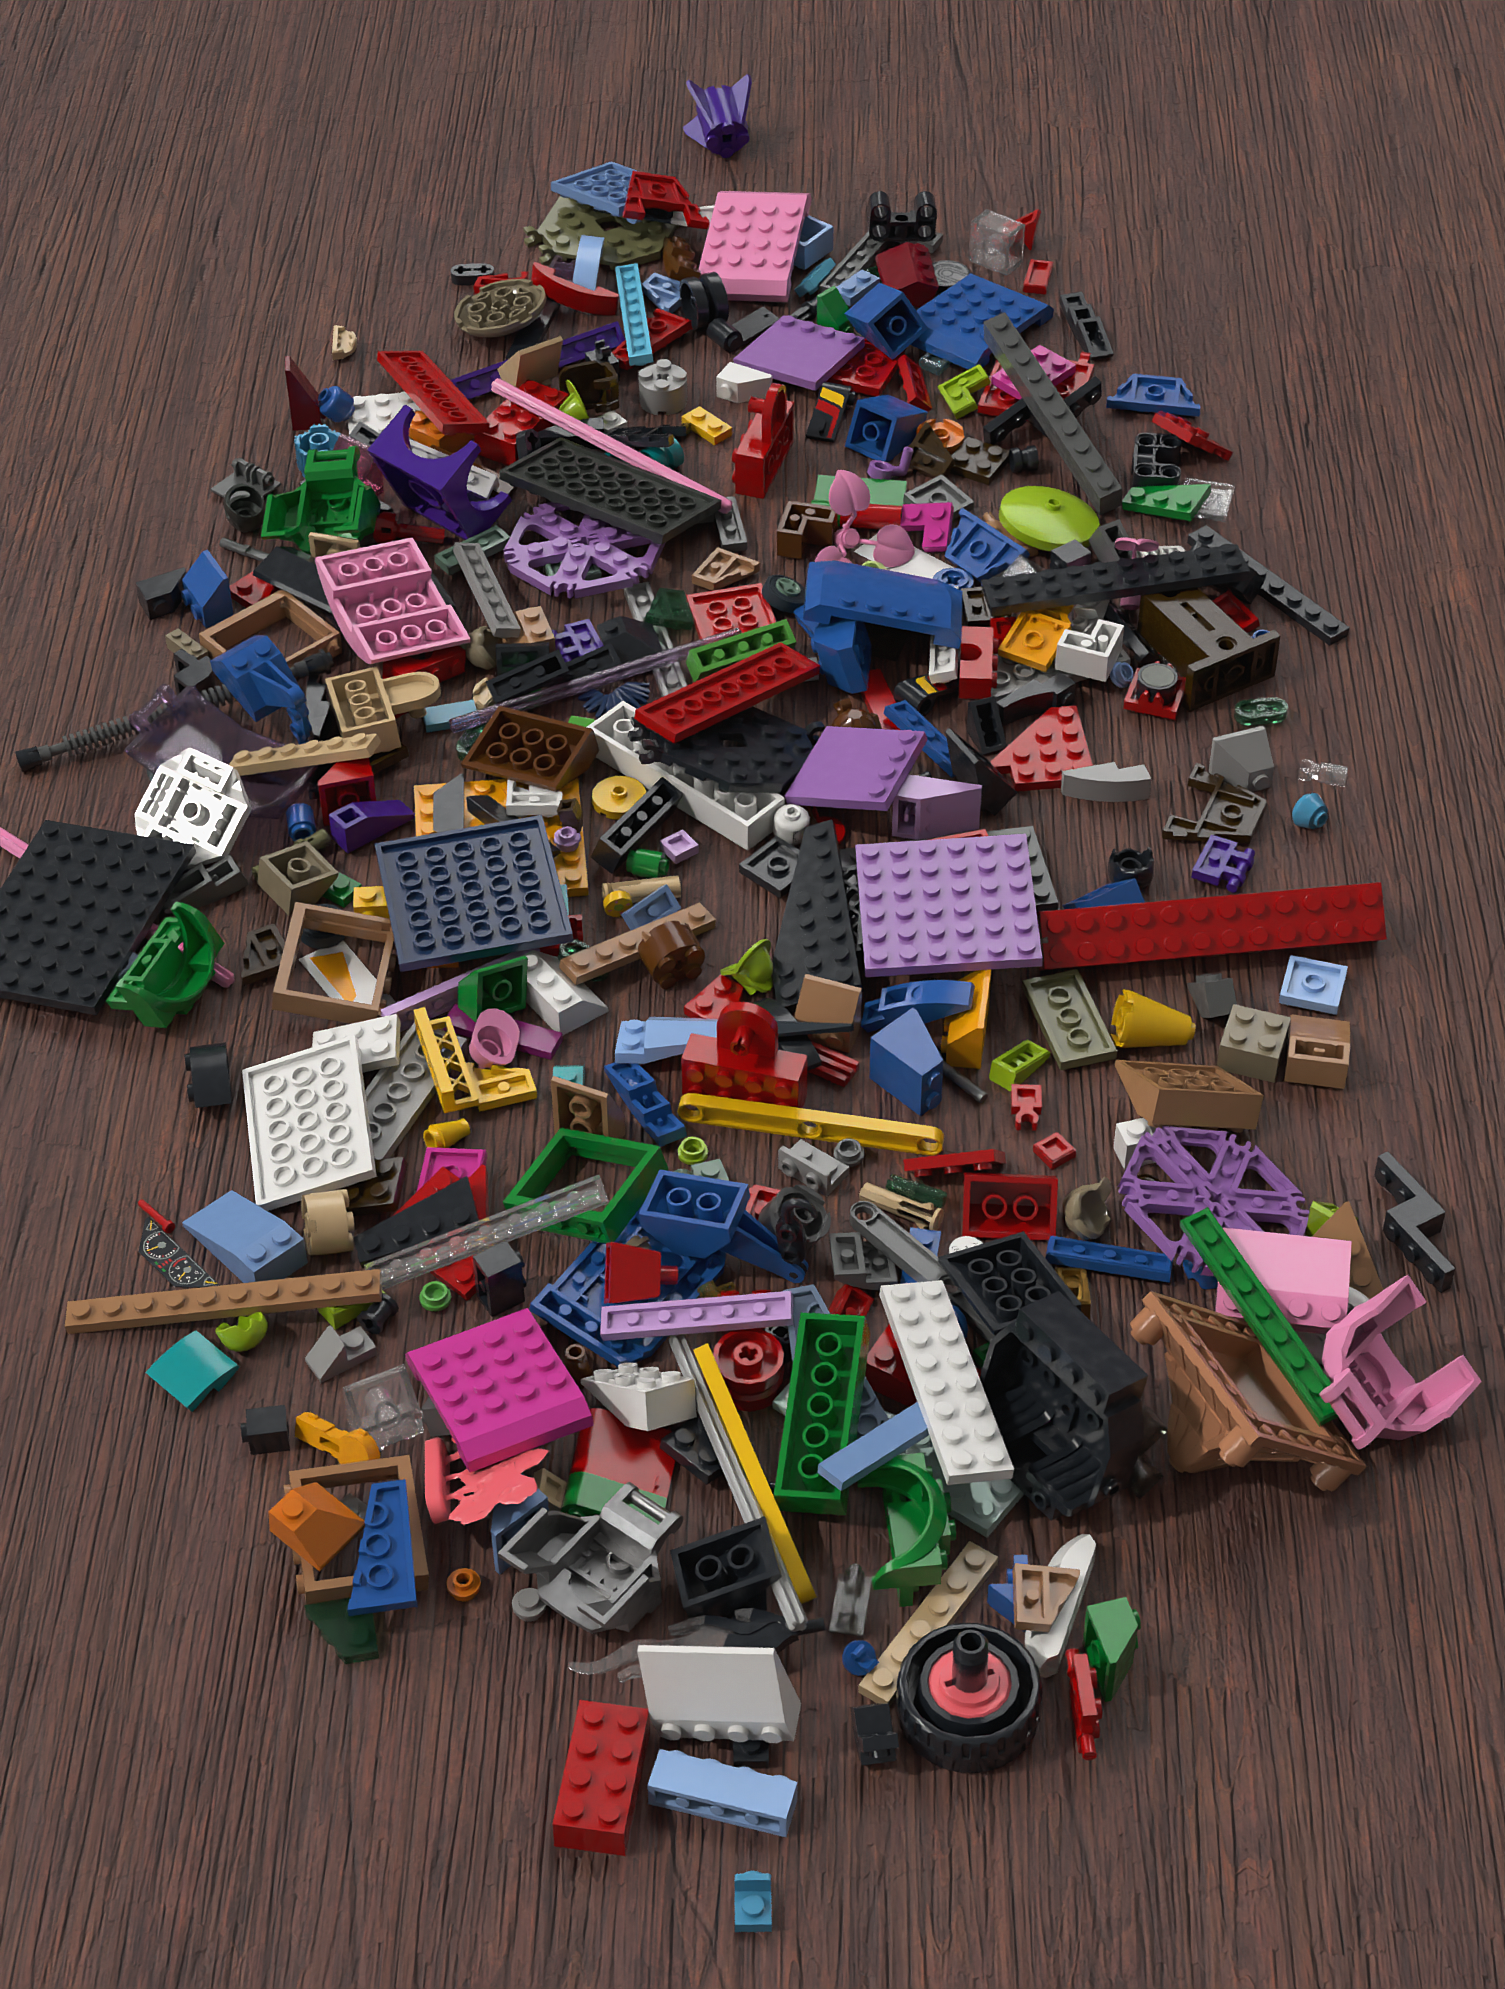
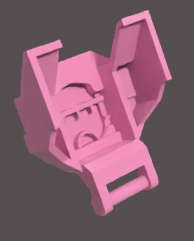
[1319,1275,1482,1450]

